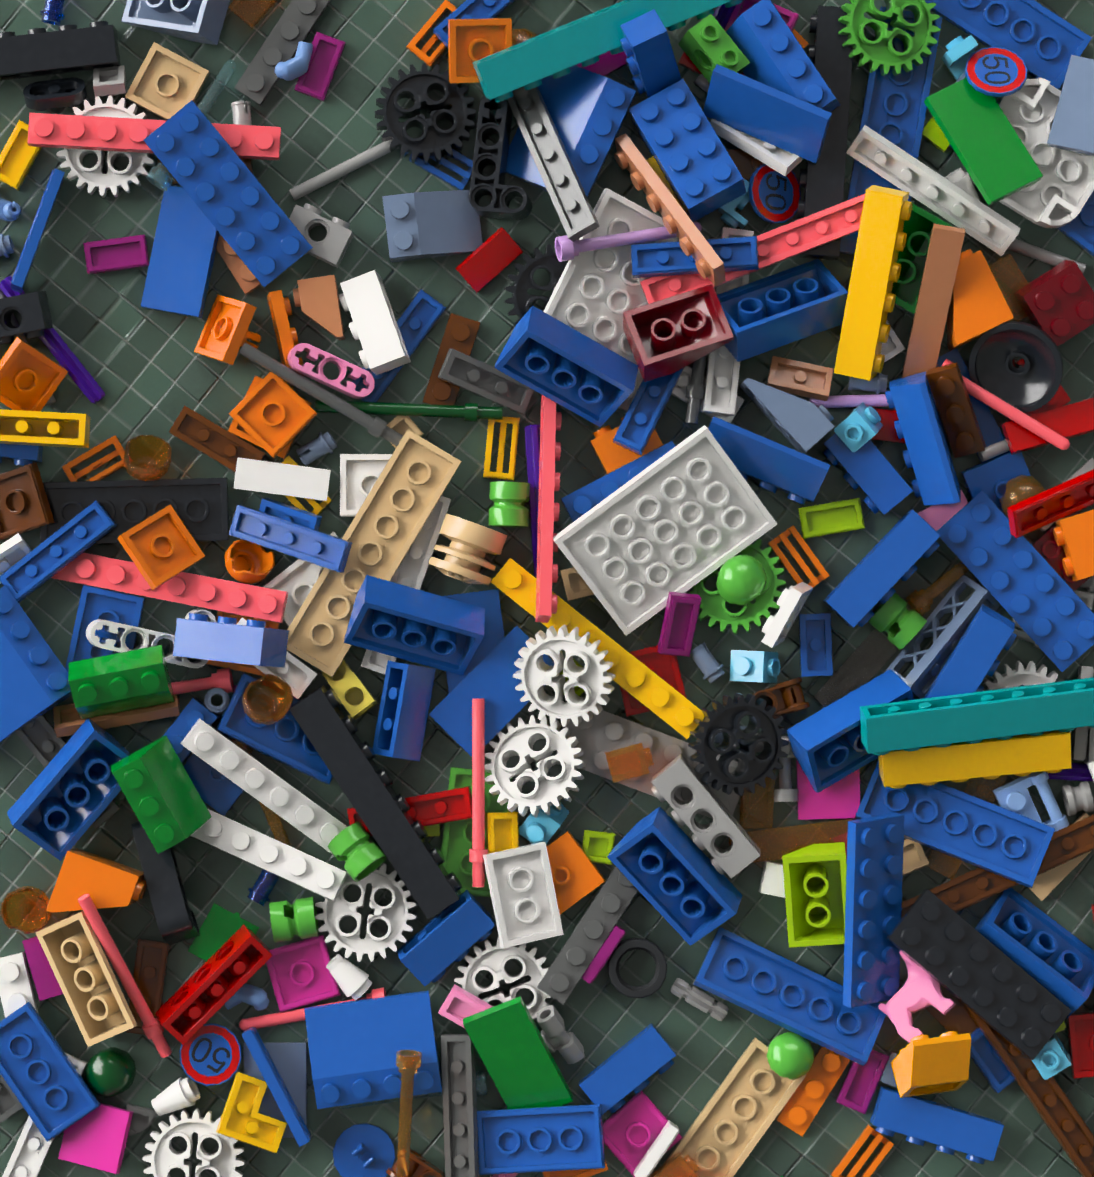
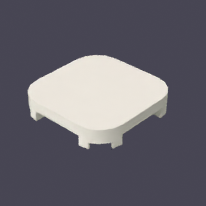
[971,77,1094,228]

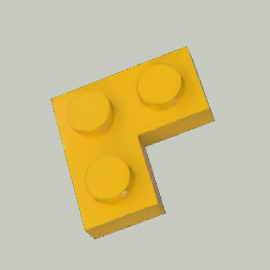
[216,1072,287,1153]

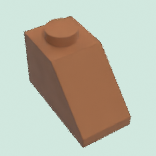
[293,275,345,340]

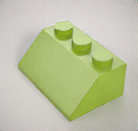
[782,842,847,948]

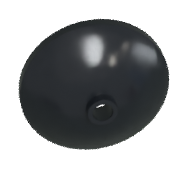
[969,322,1063,413]

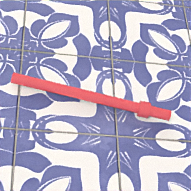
[469,698,488,887]
[78,894,172,1058]

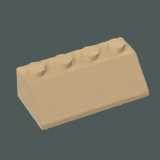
[35,911,138,1047]

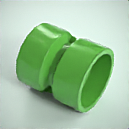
[488,481,530,528]
[868,592,927,650]
[328,822,387,882]
[269,897,319,943]

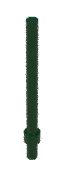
[315,400,503,422]

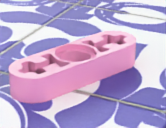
[287,343,375,399]

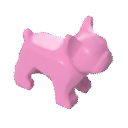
[878,951,956,1043]

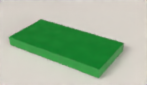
[924,78,1043,206]
[463,996,573,1109]

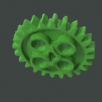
[838,0,940,76]
[688,539,787,635]

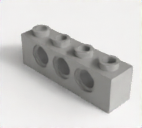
[651,754,761,879]

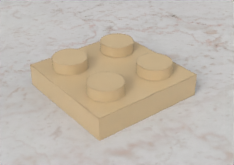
[125,42,210,120]

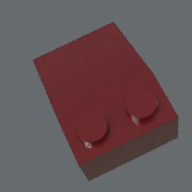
[623,284,734,382]

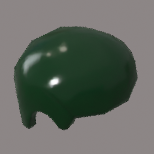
[85,1047,136,1098]

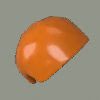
[224,539,275,585]

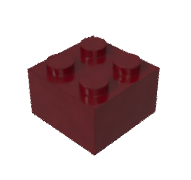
[1014,259,1094,346]

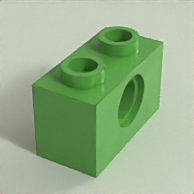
[678,14,750,83]

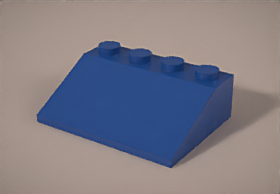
[506,65,636,198]
[0,585,72,742]
[304,990,442,1109]

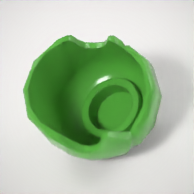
[716,554,767,605]
[767,1032,814,1080]

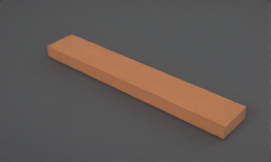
[901,224,965,378]

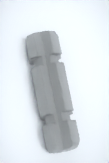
[670,978,729,1021]

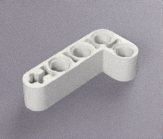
[86,609,217,668]

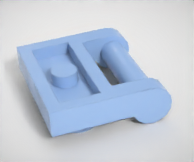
[992,771,1069,832]

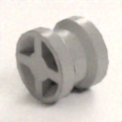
[1062,781,1094,816]

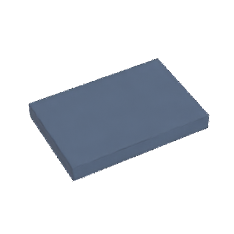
[1047,55,1094,156]
[244,1042,307,1138]

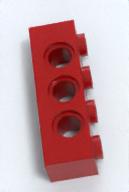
[155,924,273,1045]

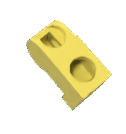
[322,659,378,720]

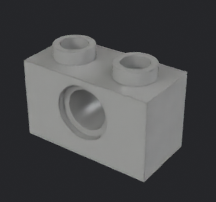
[289,203,354,268]

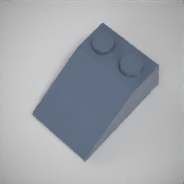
[121,0,230,45]
[382,190,483,263]
[740,378,835,454]

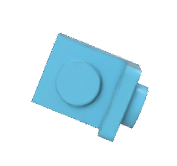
[718,179,749,229]
[1032,1033,1072,1080]

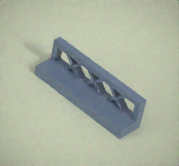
[886,574,1001,699]

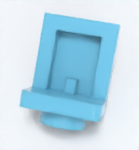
[941,35,978,81]
[834,402,883,452]
[729,650,781,683]
[518,802,569,844]

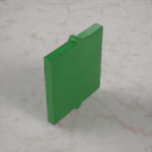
[188,903,259,961]

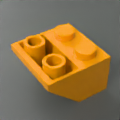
[891,1031,971,1098]

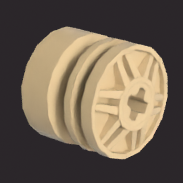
[428,514,507,586]

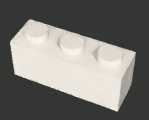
[339,270,411,375]

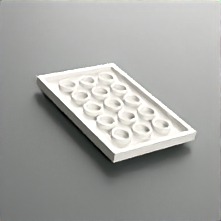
[543,188,679,412]
[553,425,777,636]

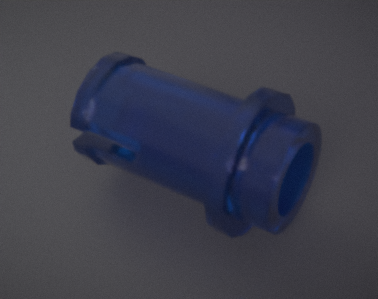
[40,0,65,25]
[247,869,280,906]

